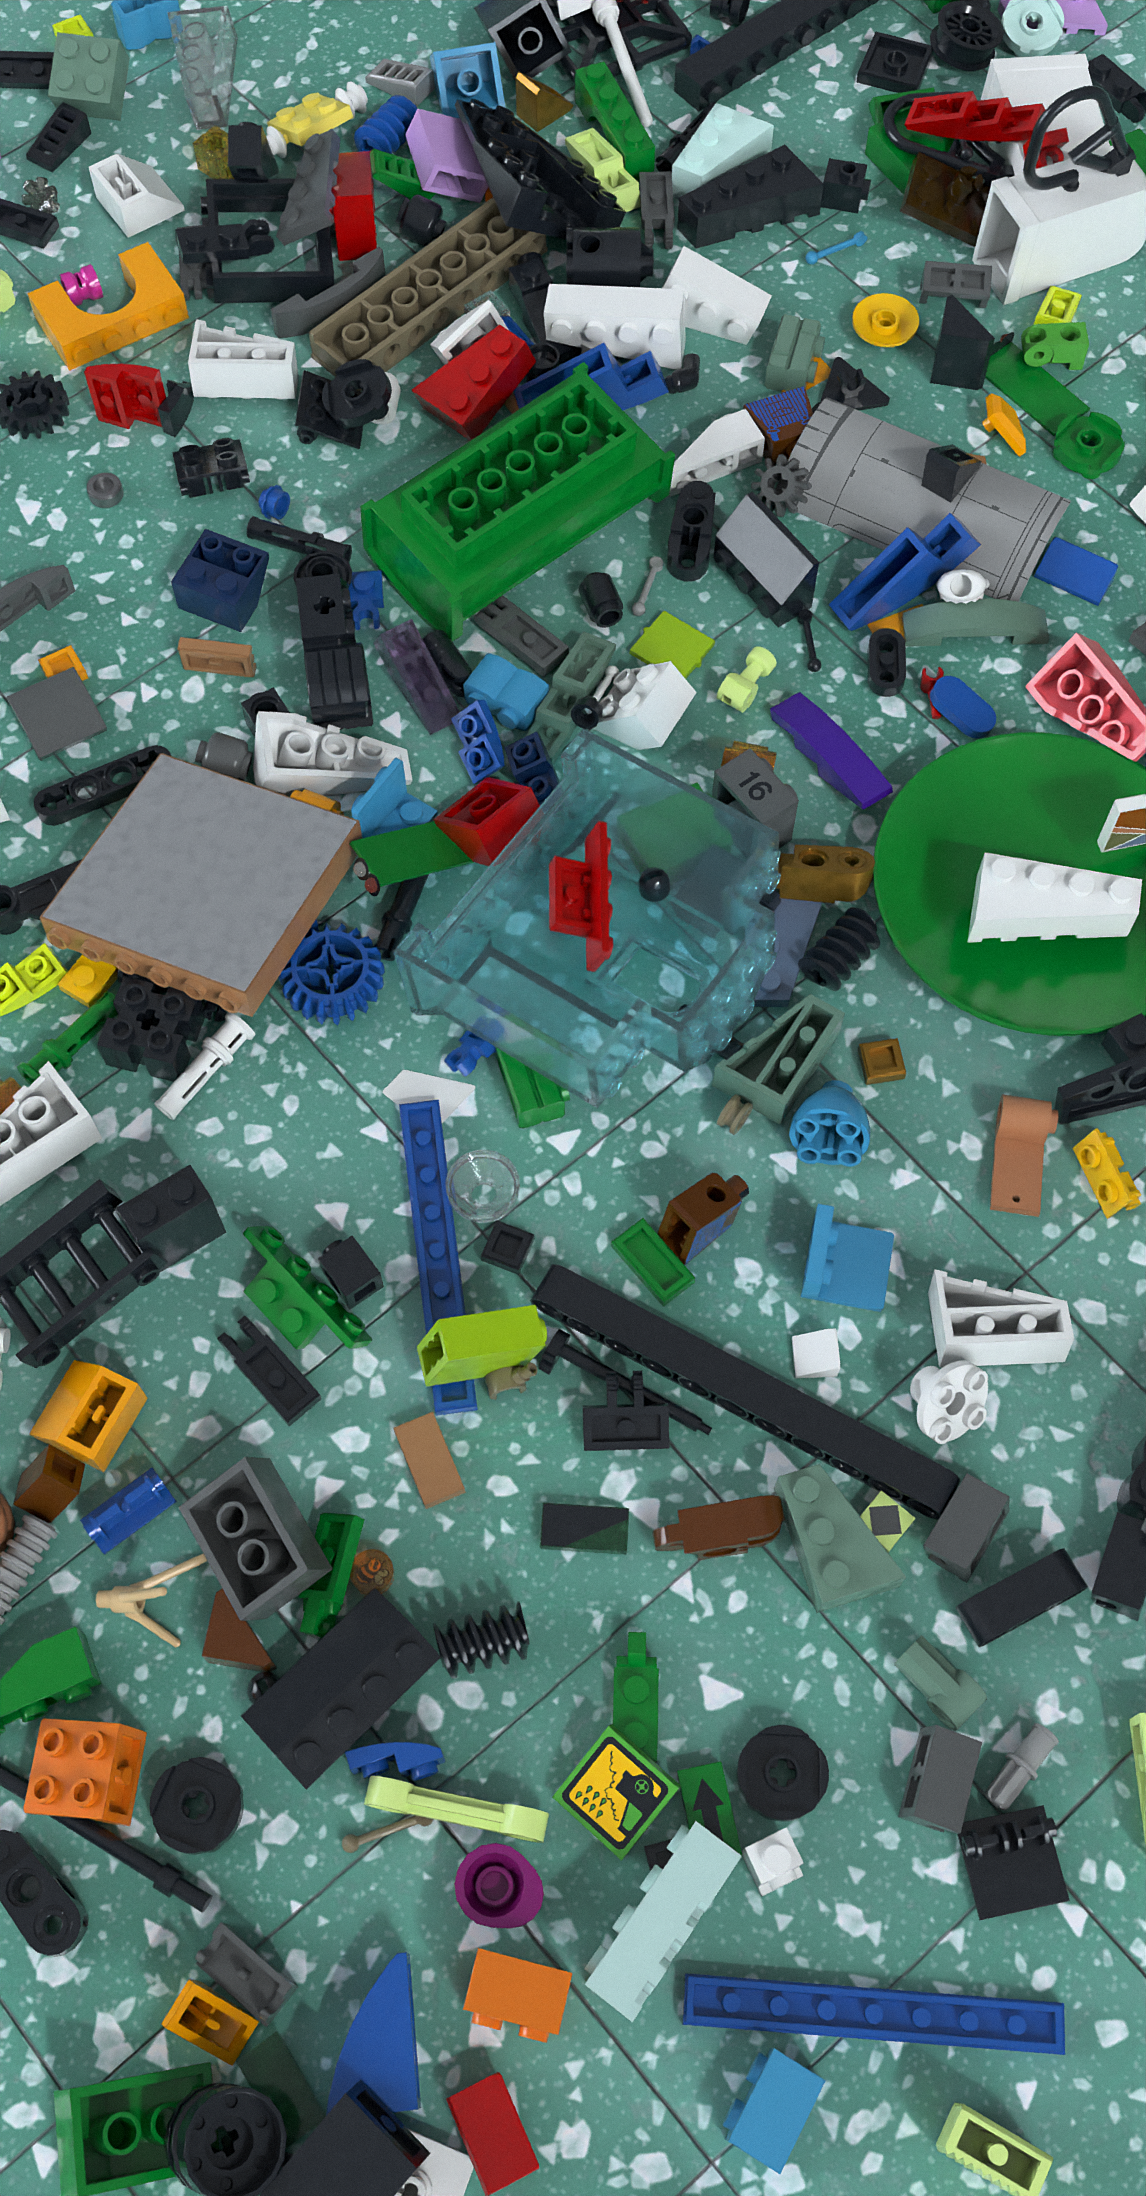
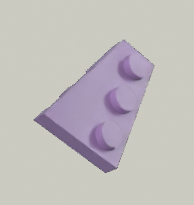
[998,0,1108,35]

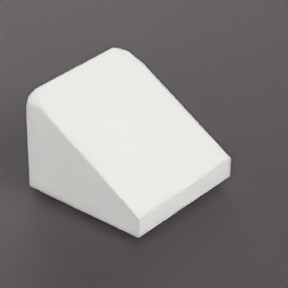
[792,1328,840,1379]

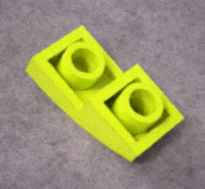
[0,943,68,1017]

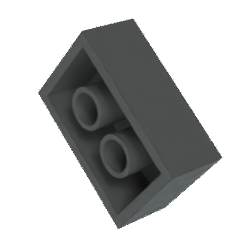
[179,1457,333,1621]

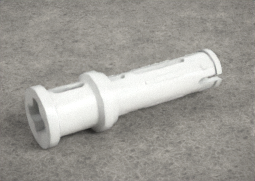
[154,1012,255,1120]

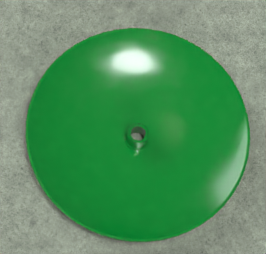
[873,732,1146,1036]

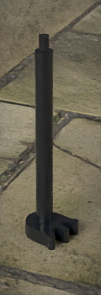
[538,1329,712,1435]

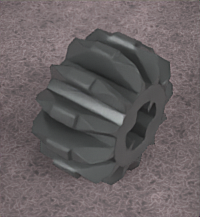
[751,454,812,517]

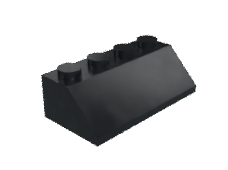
[240,1588,441,1790]

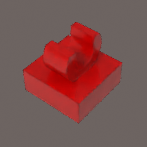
[1022,128,1069,169]

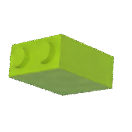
[417,1305,547,1387]

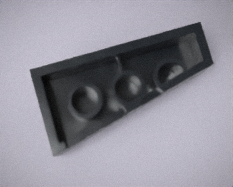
[677,144,824,249]

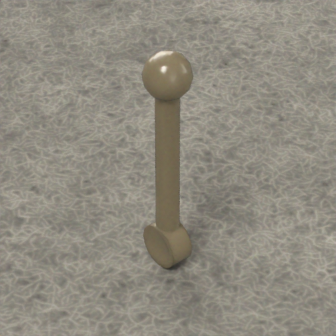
[342,1815,434,1853]

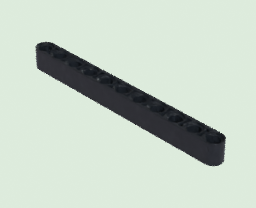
[530,1264,960,1520]

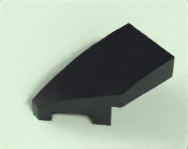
[158,380,194,437]

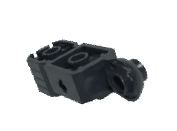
[293,551,373,730]

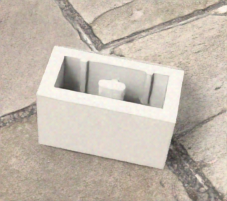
[89,154,185,238]
[593,661,697,750]

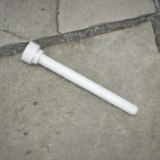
[592,0,653,127]

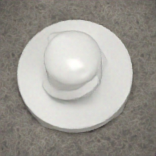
[910,1361,988,1444]

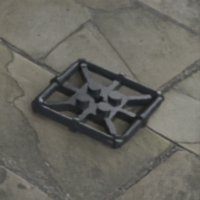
[546,0,692,82]

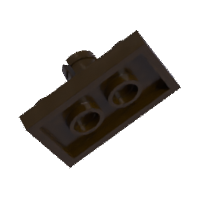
[900,152,990,247]

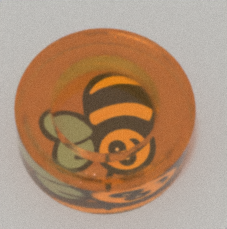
[350,1549,395,1595]

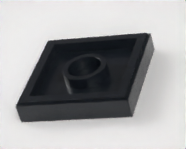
[856,32,934,93]

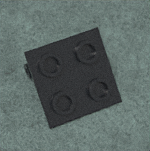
[295,370,363,449]
[172,438,250,498]
[957,1805,1070,1921]

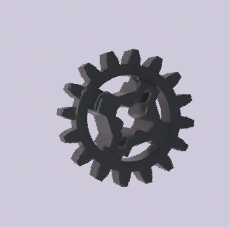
[0,371,70,439]

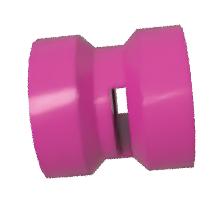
[59,264,104,306]

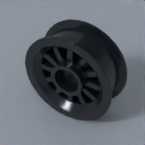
[930,1,1004,71]

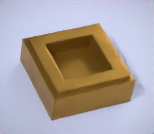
[858,1038,906,1085]

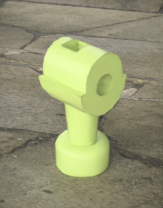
[717,646,777,713]

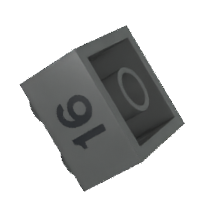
[712,748,799,864]

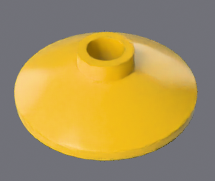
[852,293,919,347]

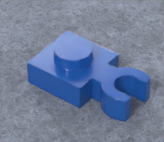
[349,570,384,630]
[444,1013,513,1077]

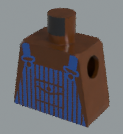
[743,386,813,465]
[657,1172,749,1265]

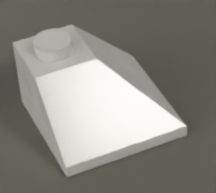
[430,300,508,365]

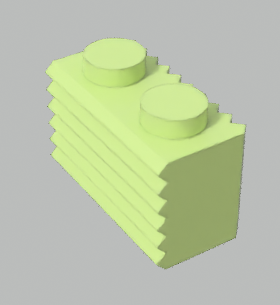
[936,2103,1053,2196]

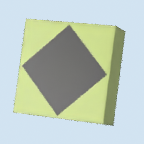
[860,1490,916,1553]

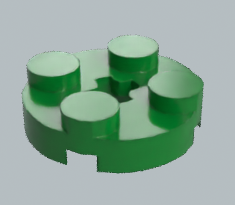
[1052,412,1125,479]

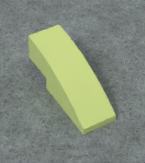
[565,128,640,212]

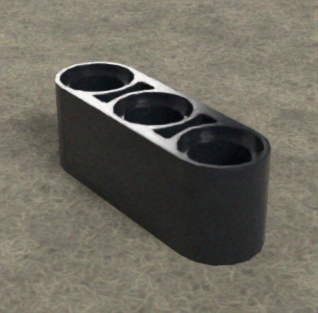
[956,1548,1088,1648]

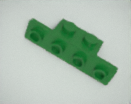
[243,1226,372,1350]

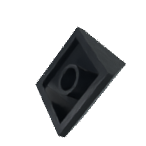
[930,295,995,390]

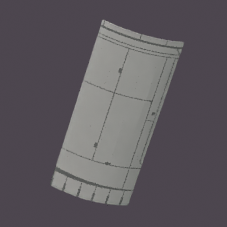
[775,397,1071,602]

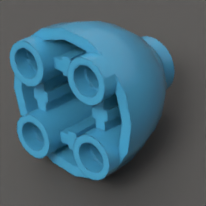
[789,1080,871,1167]

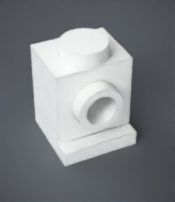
[742,1827,803,1897]

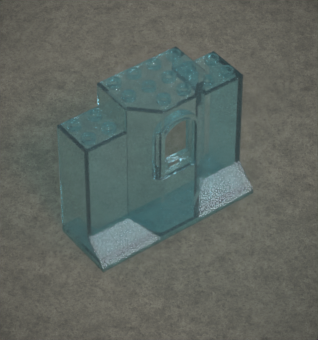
[393,728,781,1109]

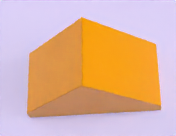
[161,1979,259,2066]

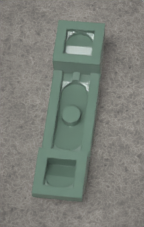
[902,598,1049,647]

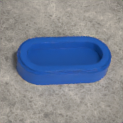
[930,676,996,739]

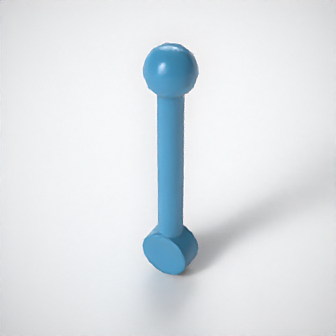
[805,231,867,265]

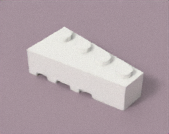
[967,852,1142,943]

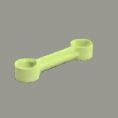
[364,1776,549,1843]

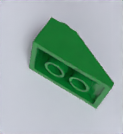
[54,2062,219,2196]

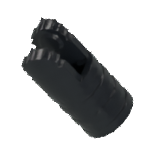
[418,630,472,698]

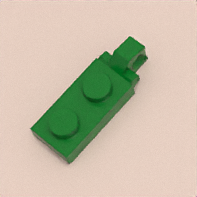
[298,1512,365,1639]
[613,1632,659,1763]

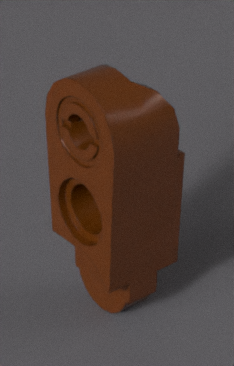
[652,1495,785,1560]

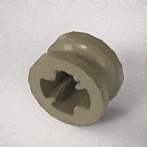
[717,1094,753,1135]

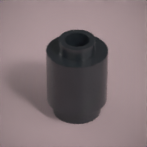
[578,572,623,628]

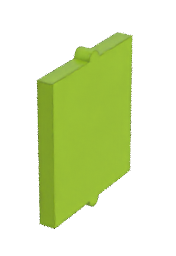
[630,611,715,679]

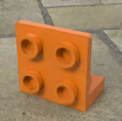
[23,1718,147,1826]

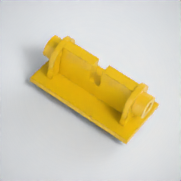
[1072,1128,1141,1219]

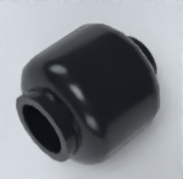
[396,194,447,246]

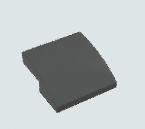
[7,667,107,761]

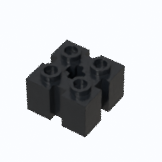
[97,976,205,1082]

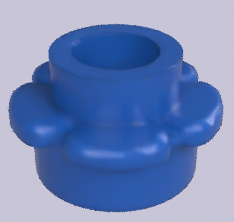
[259,485,290,519]

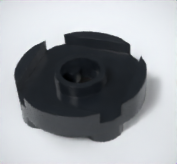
[322,359,392,429]
[736,1725,829,1822]
[149,1757,244,1855]

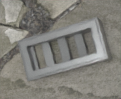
[365,59,435,107]

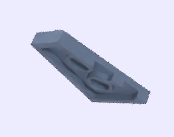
[746,898,822,1007]

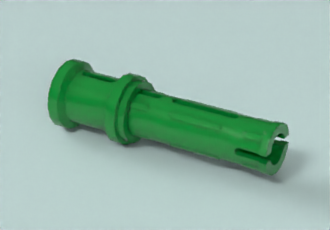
[17,991,118,1085]

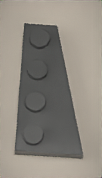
[276,129,340,246]

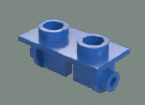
[80,1468,177,1555]

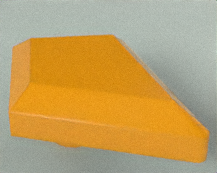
[982,393,1026,457]

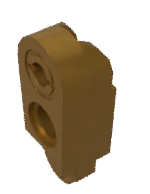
[757,844,875,904]

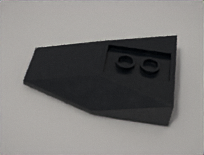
[455,99,626,239]

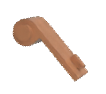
[990,1094,1058,1217]

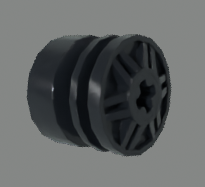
[164,2082,287,2196]

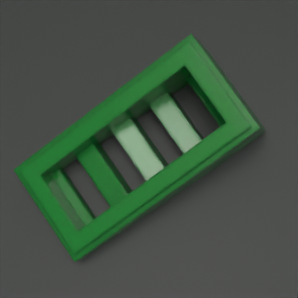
[370,149,436,200]

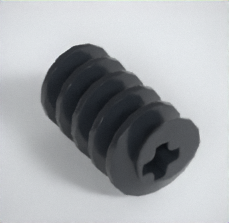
[798,907,880,991]
[433,1601,530,1679]

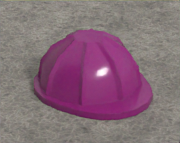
[454,1843,544,1929]

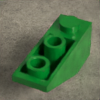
[0,1626,102,1735]

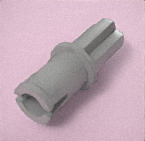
[985,1723,1059,1810]

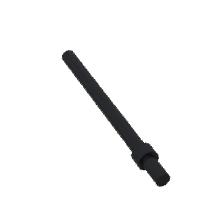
[0,1762,213,1913]

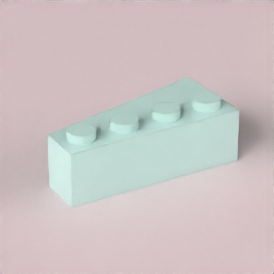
[585,1821,742,2022]

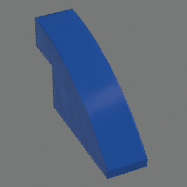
[514,342,669,410]
[828,513,981,631]
[326,1952,421,2116]

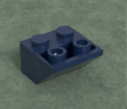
[171,529,269,632]

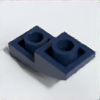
[504,731,568,815]

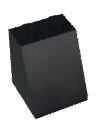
[474,0,572,82]
[115,1165,226,1272]

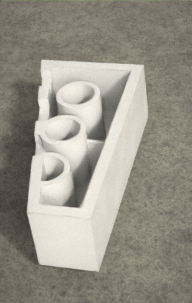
[544,284,686,370]
[0,1061,102,1206]

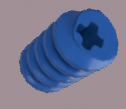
[354,95,418,154]

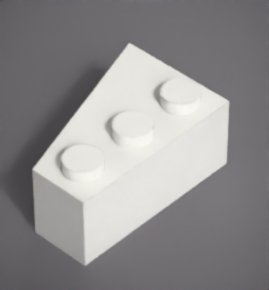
[662,246,772,345]
[188,319,299,399]
[928,1269,1074,1367]

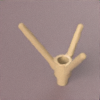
[96,1553,207,1648]

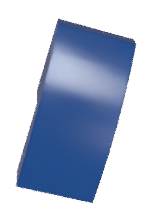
[451,700,505,784]
[345,1742,446,1781]

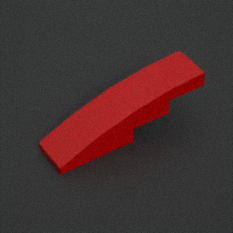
[904,91,1045,142]

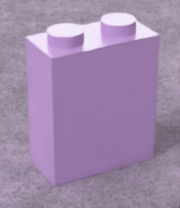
[405,109,488,203]

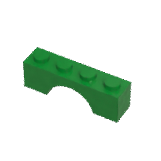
[575,61,655,182]

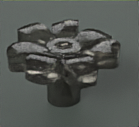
[22,177,60,214]

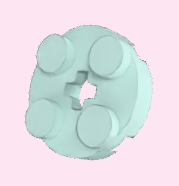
[1000,0,1064,57]

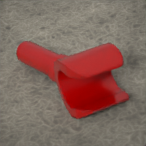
[920,667,944,719]

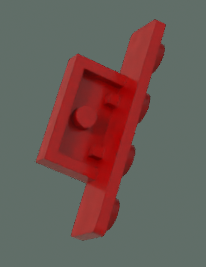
[549,821,613,972]

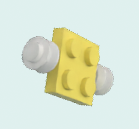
[266,81,368,158]

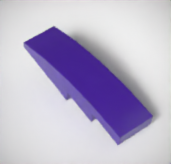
[770,692,893,810]

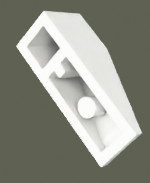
[669,409,765,497]

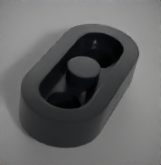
[867,628,906,697]

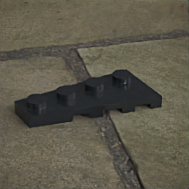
[1054,1053,1146,1125]

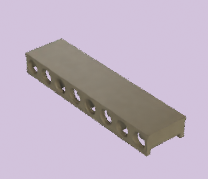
[309,198,548,391]

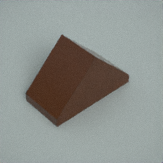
[202,1588,277,1672]

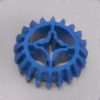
[279,922,385,1026]

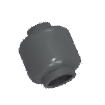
[195,732,253,781]

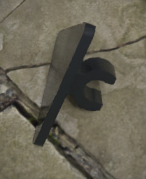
[820,357,890,411]

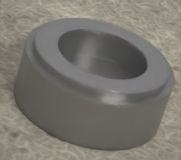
[87,473,124,508]

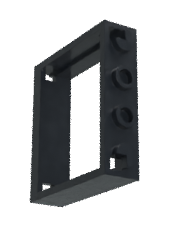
[200,178,334,303]

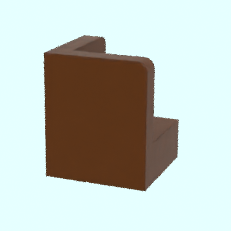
[13,1444,85,1523]

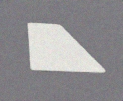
[383,1070,475,1123]

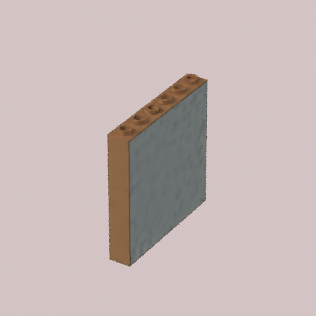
[40,753,362,1017]

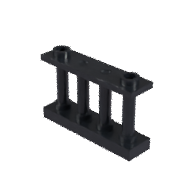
[0,1179,168,1368]

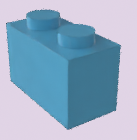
[722,2048,826,2174]

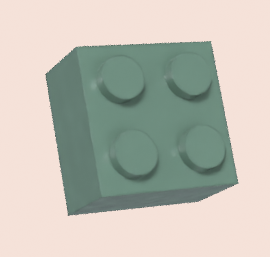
[48,32,130,121]

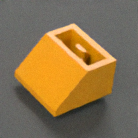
[29,1360,148,1473]

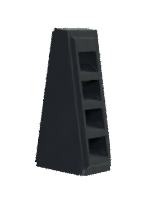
[26,102,92,173]

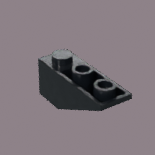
[228,122,279,180]

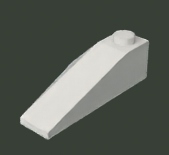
[253,711,413,797]

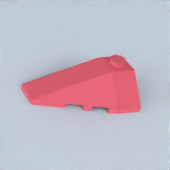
[1025,633,1146,762]

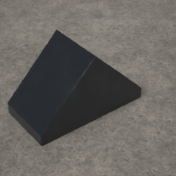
[921,444,982,503]

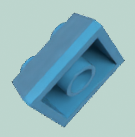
[430,42,505,119]

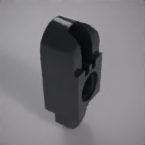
[667,481,716,582]
[0,1830,89,1957]

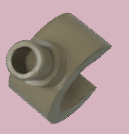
[485,1362,538,1400]

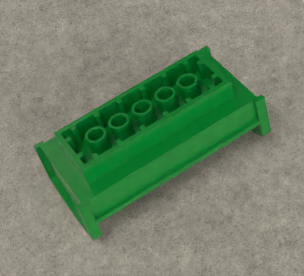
[360,362,675,642]

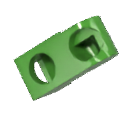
[1021,322,1089,370]

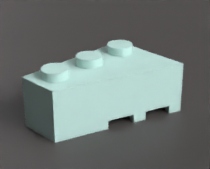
[672,103,774,199]

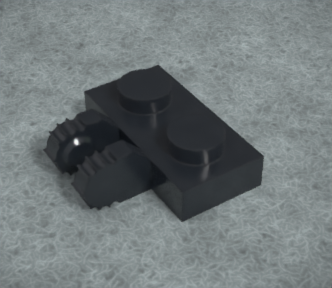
[583,1370,670,1451]

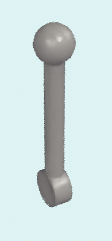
[632,557,663,616]

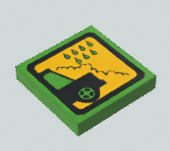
[552,1724,681,1861]

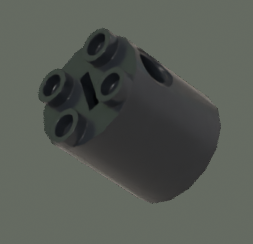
[566,227,654,287]

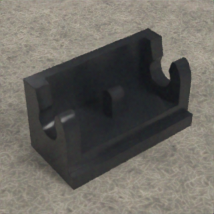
[1091,1512,1146,1621]

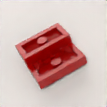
[84,364,166,429]

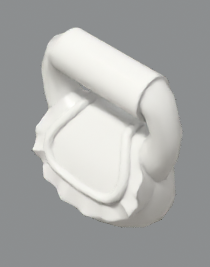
[936,569,990,604]

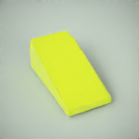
[1034,286,1082,325]

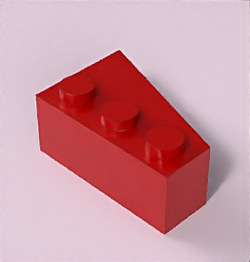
[330,151,377,261]
[411,325,536,441]

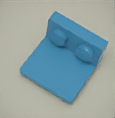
[351,757,438,838]
[800,1204,894,1312]

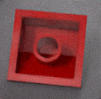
[433,777,549,868]

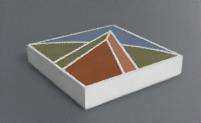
[1097,794,1146,853]

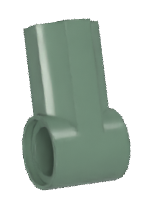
[894,1635,987,1731]

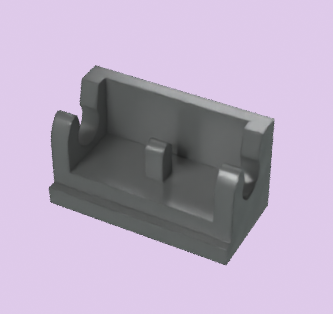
[919,261,992,308]
[923,1473,1010,1583]
[898,1725,982,1834]
[195,1922,298,2027]

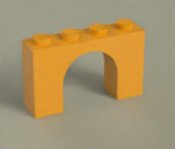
[27,242,189,371]

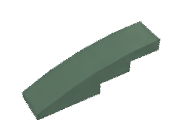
[525,632,616,765]

